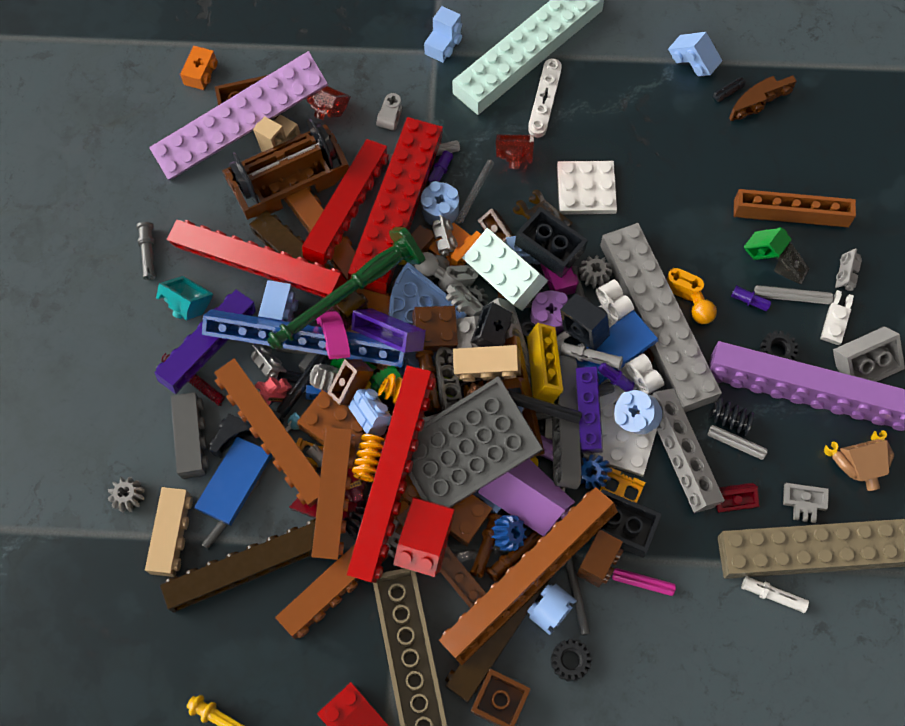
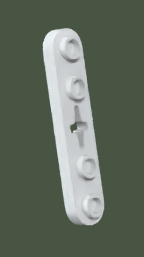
[528,59,562,138]

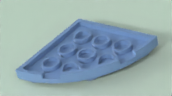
[389,262,467,368]

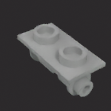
[432,215,458,257]
[835,248,862,291]
[251,344,286,379]

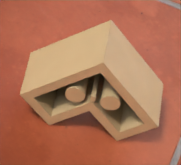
[253,114,301,152]

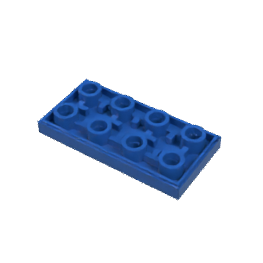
[575,310,659,385]
[194,437,273,526]

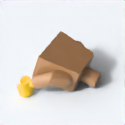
[824,430,894,491]

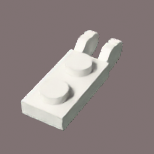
[820,290,854,346]

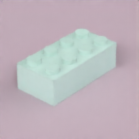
[462,228,548,311]

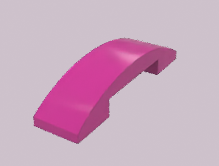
[316,311,350,359]

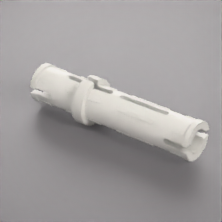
[741,576,809,613]

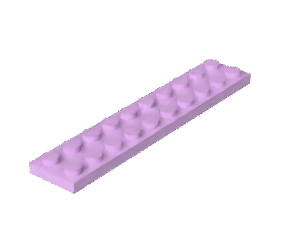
[149,51,328,180]

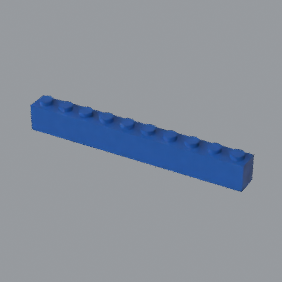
[202,310,407,367]

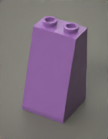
[478,459,575,536]

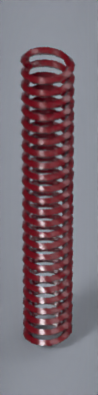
[161,353,225,406]

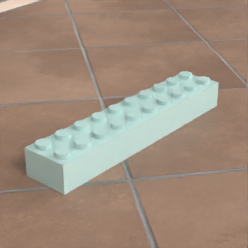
[452,0,604,115]

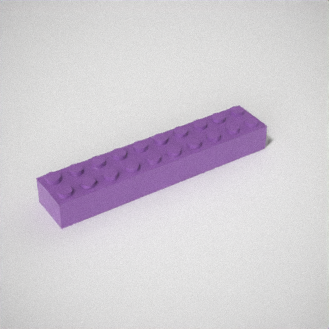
[708,341,905,431]

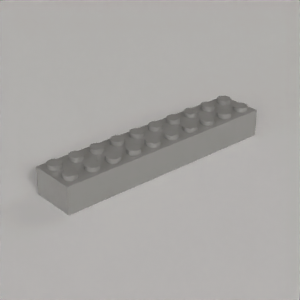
[600,223,722,412]

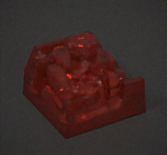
[306,86,351,120]
[496,134,534,169]

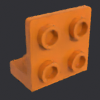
[429,223,482,266]

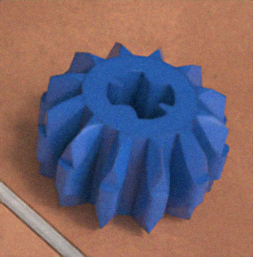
[580,454,613,489]
[491,515,527,551]

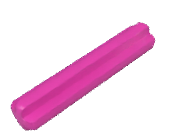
[612,568,676,596]

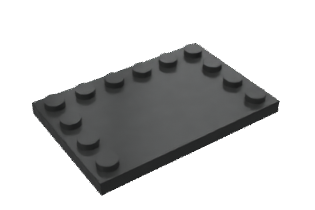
[408,376,544,507]

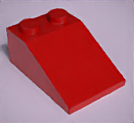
[393,497,455,577]
[317,682,388,726]

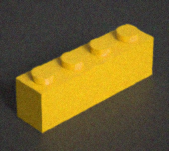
[527,323,563,403]

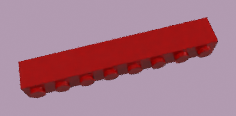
[302,139,389,266]

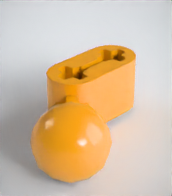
[666,268,717,324]

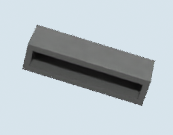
[171,392,209,479]

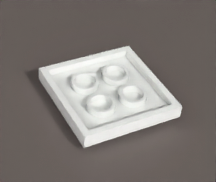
[557,161,617,214]
[583,404,657,477]

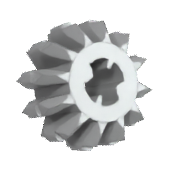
[579,255,612,289]
[310,363,339,392]
[108,477,145,512]

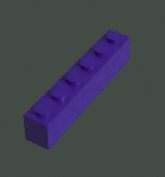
[154,289,256,394]

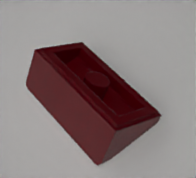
[716,483,759,512]

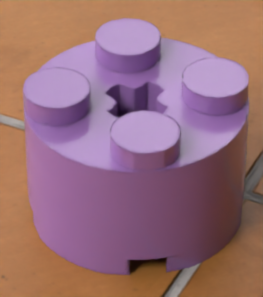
[530,290,569,335]

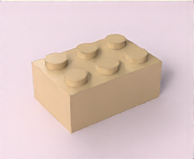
[453,345,521,382]

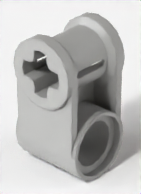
[376,93,402,131]

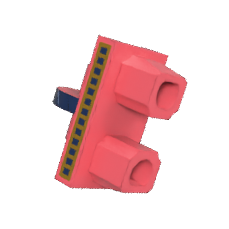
[254,377,292,406]

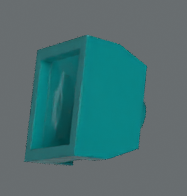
[156,276,213,320]

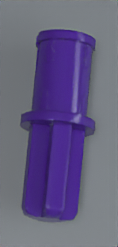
[428,151,453,183]
[731,285,771,311]
[598,362,635,392]

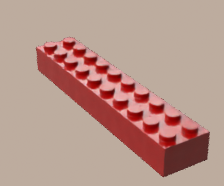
[348,117,443,295]

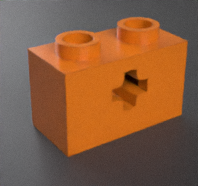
[180,46,218,90]

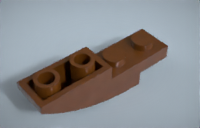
[729,76,796,121]

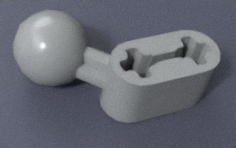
[414,252,478,292]

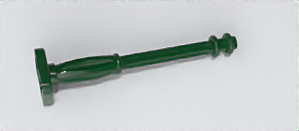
[267,227,426,349]

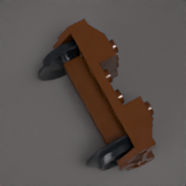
[222,118,349,220]

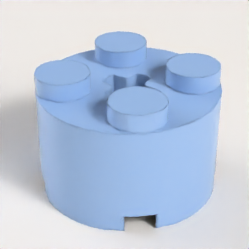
[421,181,459,225]
[614,390,662,435]
[527,584,577,635]

